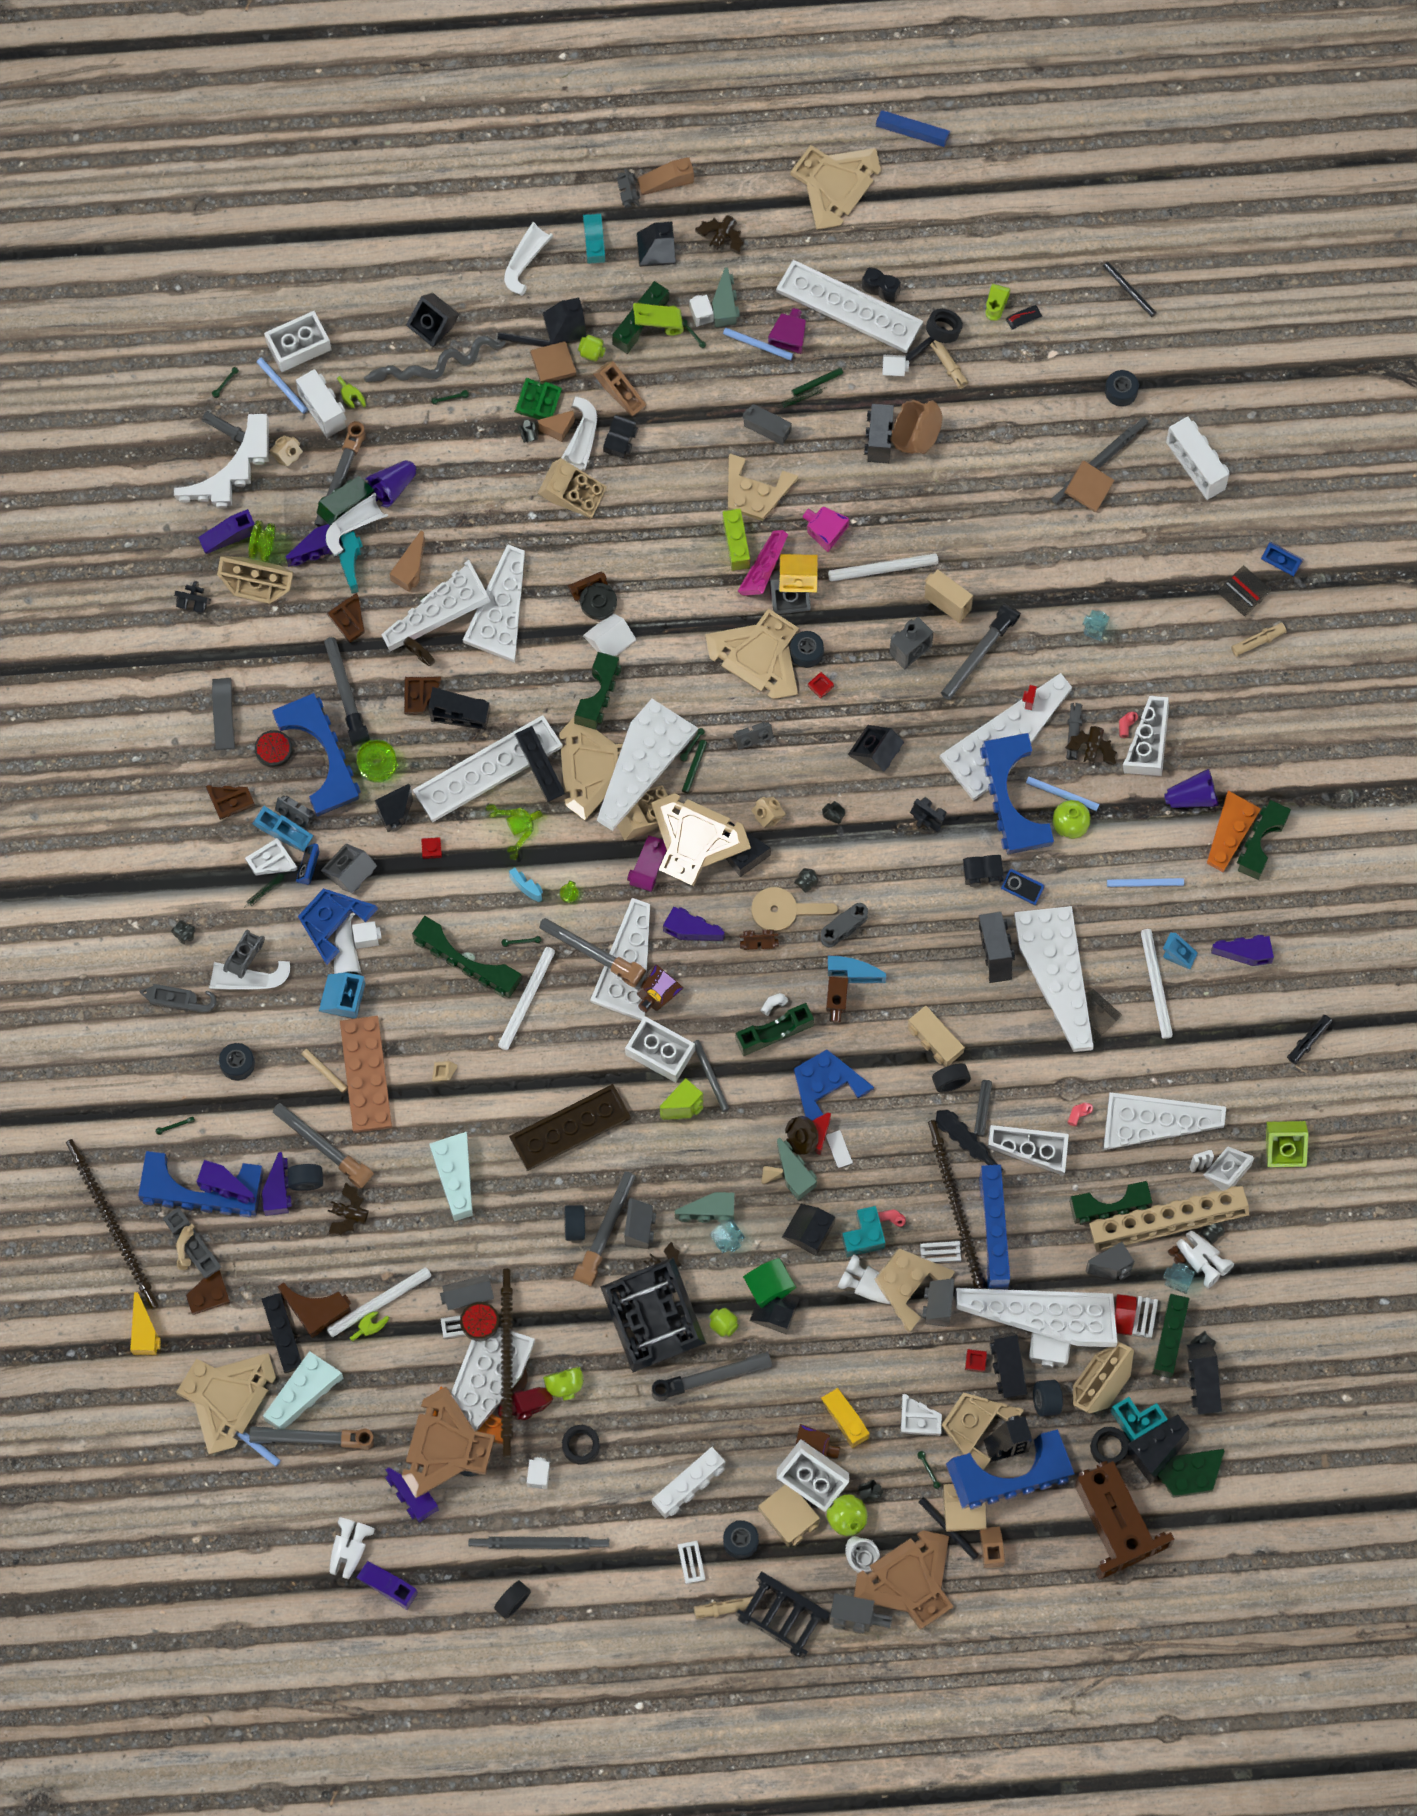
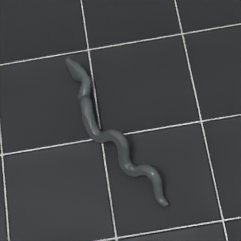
[364,336,506,382]

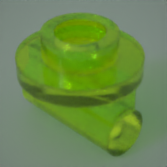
[559,880,579,903]

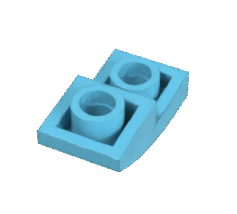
[509,868,543,902]

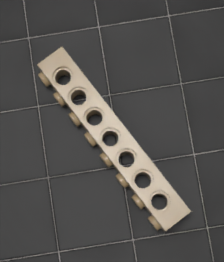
[1089,1186,1249,1252]

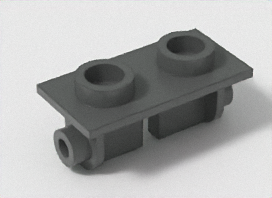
[617,168,640,208]
[733,721,774,750]
[275,795,315,829]

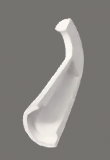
[504,222,553,296]
[561,396,597,471]
[326,493,388,556]
[334,912,361,974]
[209,961,290,989]

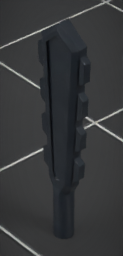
[936,1110,1003,1172]

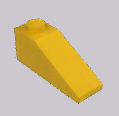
[130,1292,161,1355]
[821,1388,870,1448]

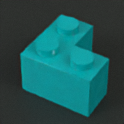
[842,1206,886,1257]
[1111,1397,1168,1442]

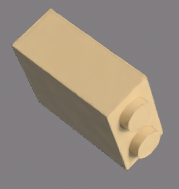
[924,569,973,623]
[758,1484,820,1547]

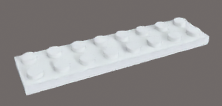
[776,260,923,353]
[413,715,563,823]

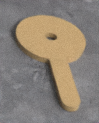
[751,887,838,932]

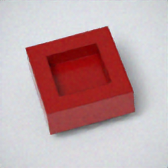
[807,672,834,699]
[1022,685,1037,710]
[421,837,442,859]
[965,1349,987,1372]

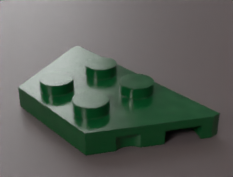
[1158,1449,1225,1498]

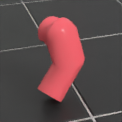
[1119,712,1138,738]
[1067,1102,1093,1126]
[878,1209,906,1227]

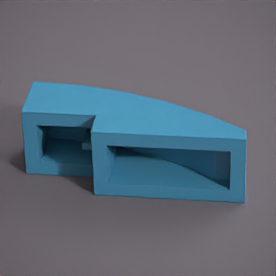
[252,806,314,852]
[828,956,886,983]

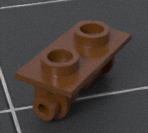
[567,571,609,602]
[739,929,779,950]

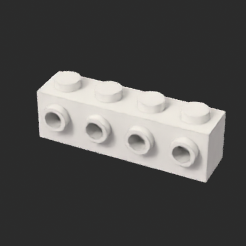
[652,1447,725,1519]

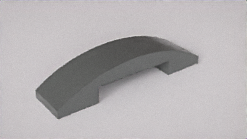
[212,678,235,750]
[163,1207,222,1279]

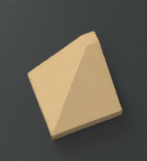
[432,1061,457,1082]
[762,1166,783,1184]

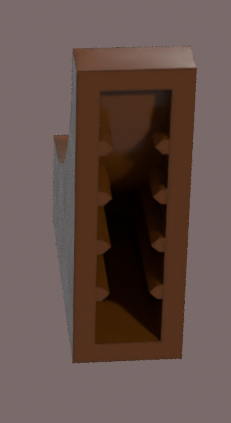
[278,1282,352,1338]

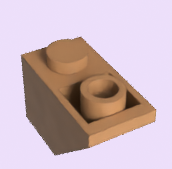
[980,1527,1005,1569]

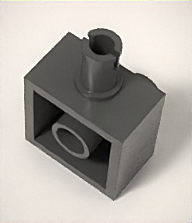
[889,617,934,670]
[829,1593,892,1634]

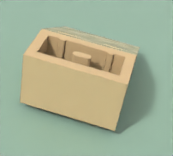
[537,458,607,518]
[617,785,678,840]

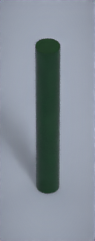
[791,367,844,397]
[682,740,707,794]

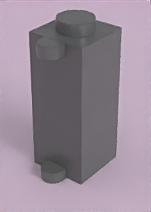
[742,404,792,446]
[440,1275,494,1310]

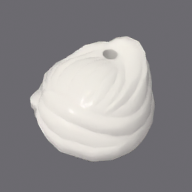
[846,1536,880,1574]

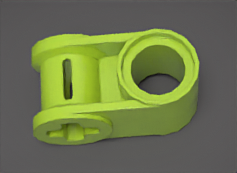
[986,284,1010,321]

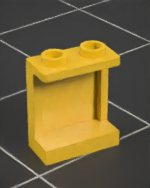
[779,554,818,592]

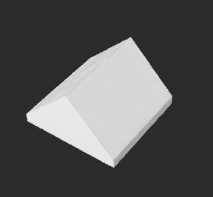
[583,613,636,656]
[1204,1147,1254,1191]

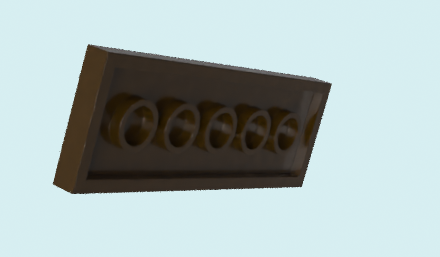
[509,1084,631,1171]

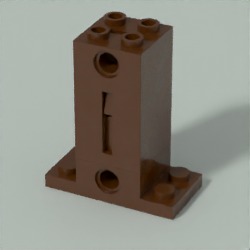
[1074,1461,1175,1581]

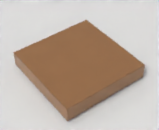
[530,342,576,384]
[1064,460,1114,512]

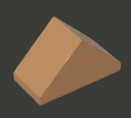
[538,410,575,442]

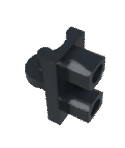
[174,581,211,613]
[910,797,947,832]

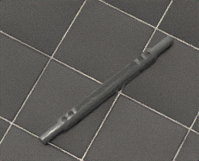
[1051,417,1148,504]
[468,1537,609,1549]

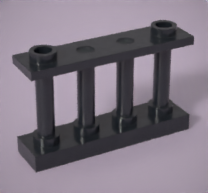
[735,1571,831,1658]

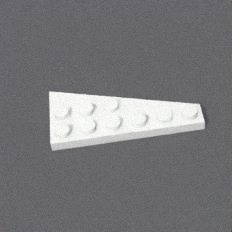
[463,544,525,663]
[381,560,490,651]
[590,898,650,1021]
[1103,1093,1226,1150]

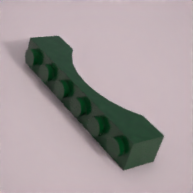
[412,915,522,998]

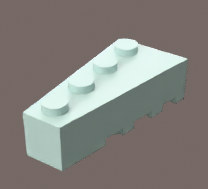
[429,1132,473,1222]
[263,1351,344,1429]

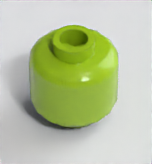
[578,335,606,362]
[709,1308,739,1337]

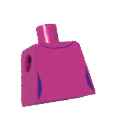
[802,507,849,552]

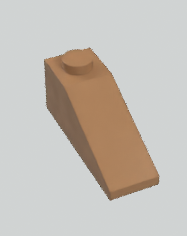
[637,157,694,195]
[593,361,646,416]
[389,531,425,592]

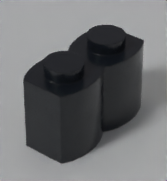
[862,267,901,303]
[603,415,639,459]
[963,855,1004,887]

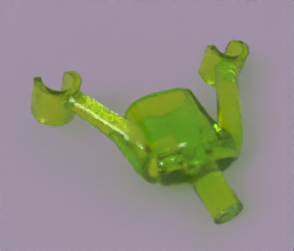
[486,804,543,860]

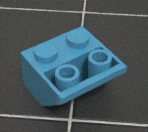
[319,972,366,1019]

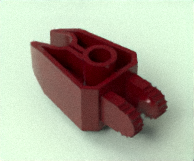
[498,1387,553,1420]

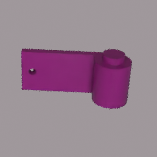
[627,835,667,892]

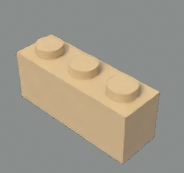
[908,1006,965,1067]

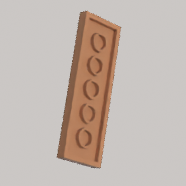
[340,1016,392,1133]

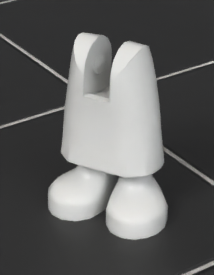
[1176,1230,1234,1289]
[837,1254,890,1304]
[330,1518,375,1579]

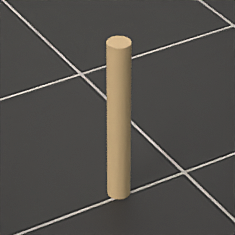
[301,1049,348,1093]

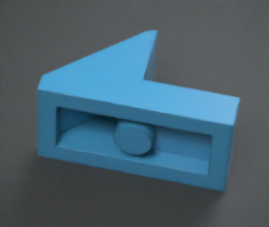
[1163,932,1198,969]

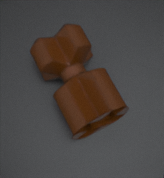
[1168,1246,1187,1267]

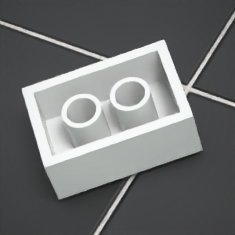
[264,311,331,372]
[296,369,347,438]
[625,1016,695,1083]
[777,1439,849,1512]

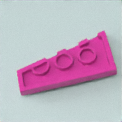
[738,530,788,596]

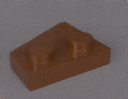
[327,593,365,643]
[404,677,441,715]
[206,785,255,820]
[186,1270,230,1315]

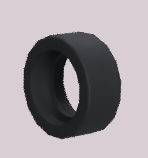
[926,308,963,343]
[932,1063,971,1093]
[562,1425,600,1465]
[1090,1427,1129,1465]
[494,1580,531,1619]

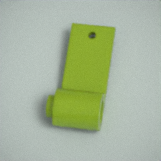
[633,303,684,336]

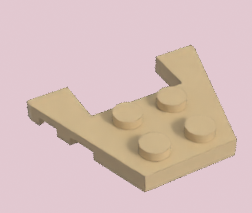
[728,454,798,521]
[874,1249,955,1332]
[941,1392,1024,1470]

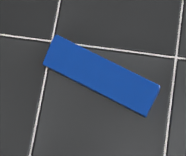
[876,110,950,147]

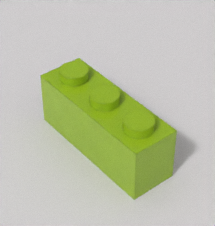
[722,508,750,571]

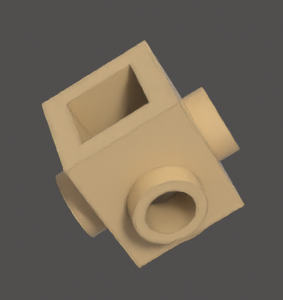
[269,436,303,467]
[751,797,786,828]

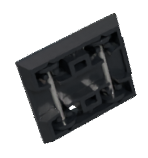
[600,1257,706,1373]

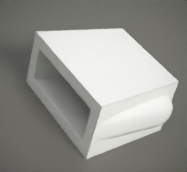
[1029,1332,1071,1368]

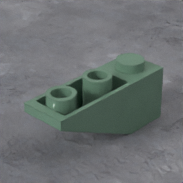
[712,267,740,327]
[777,1138,817,1201]
[675,1192,734,1223]

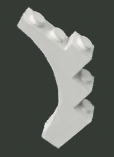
[174,414,269,509]

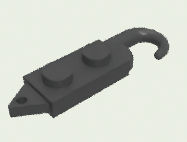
[139,984,216,1013]

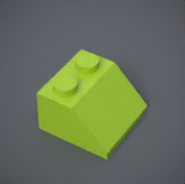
[660,1078,704,1120]
[1266,1121,1308,1167]

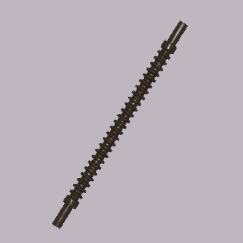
[928,1120,986,1289]
[66,1139,159,1310]
[501,1268,513,1458]

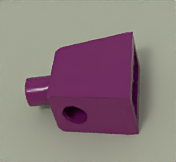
[768,308,806,354]

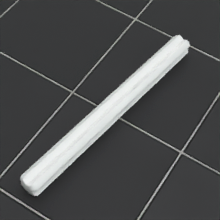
[828,554,938,582]
[1141,929,1172,1039]
[498,947,555,1050]
[327,1267,431,1337]

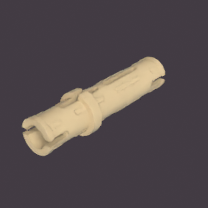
[930,340,968,389]
[1231,622,1287,657]
[694,1596,756,1619]

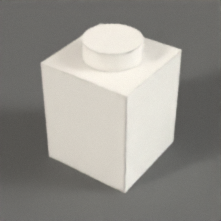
[689,295,714,327]
[882,355,909,376]
[352,921,382,949]
[527,1458,550,1489]

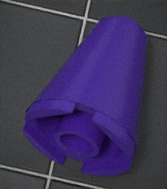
[365,460,416,508]
[1164,769,1218,808]

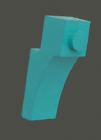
[583,214,605,264]
[338,531,363,594]

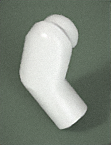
[760,993,788,1016]

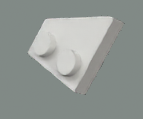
[245,838,297,875]
[901,1394,942,1436]

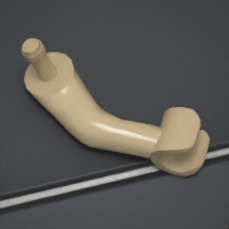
[176,1224,194,1270]

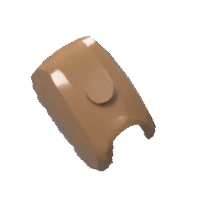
[890,400,943,454]

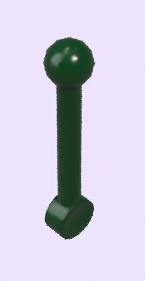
[682,319,706,348]
[212,367,239,398]
[431,390,469,405]
[680,728,705,762]
[501,936,542,947]
[155,1117,195,1135]
[917,1451,941,1489]

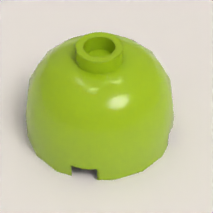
[1052,800,1091,839]
[543,1367,584,1401]
[826,1495,868,1536]

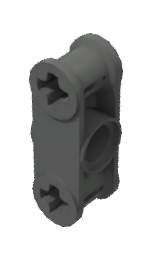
[821,903,868,948]
[223,929,265,979]

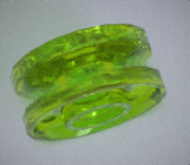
[248,520,275,562]
[356,740,397,783]

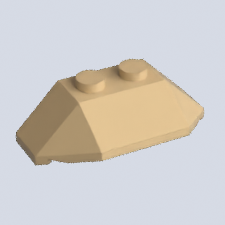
[217,556,293,604]
[1073,1342,1134,1414]

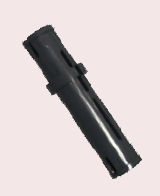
[1287,1014,1333,1064]

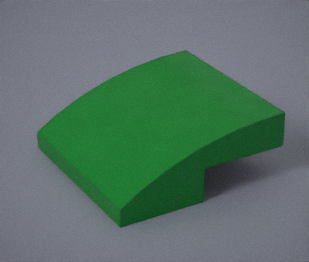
[514,377,562,420]
[743,1258,797,1308]

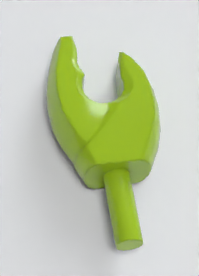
[337,376,366,408]
[350,1312,389,1342]

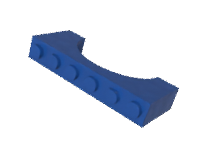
[272,693,361,817]
[980,733,1054,855]
[138,1151,264,1217]
[979,1165,1010,1290]
[946,1429,1075,1510]

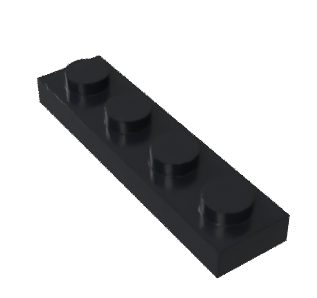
[514,726,565,803]
[261,1293,302,1373]

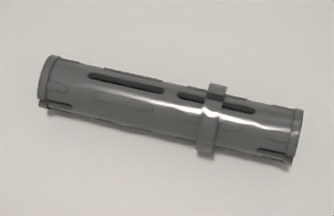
[202,411,245,443]
[1066,703,1083,760]

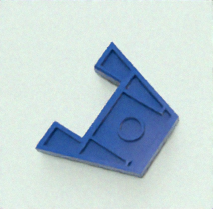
[298,888,378,965]
[794,1049,874,1121]

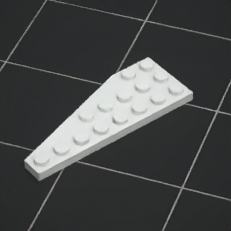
[939,673,1072,801]
[597,699,698,831]
[1014,906,1093,1052]
[955,1288,1117,1347]
[451,1327,535,1431]

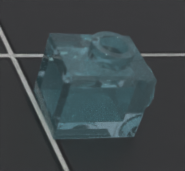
[1082,610,1110,641]
[709,1219,745,1253]
[1163,1263,1195,1294]

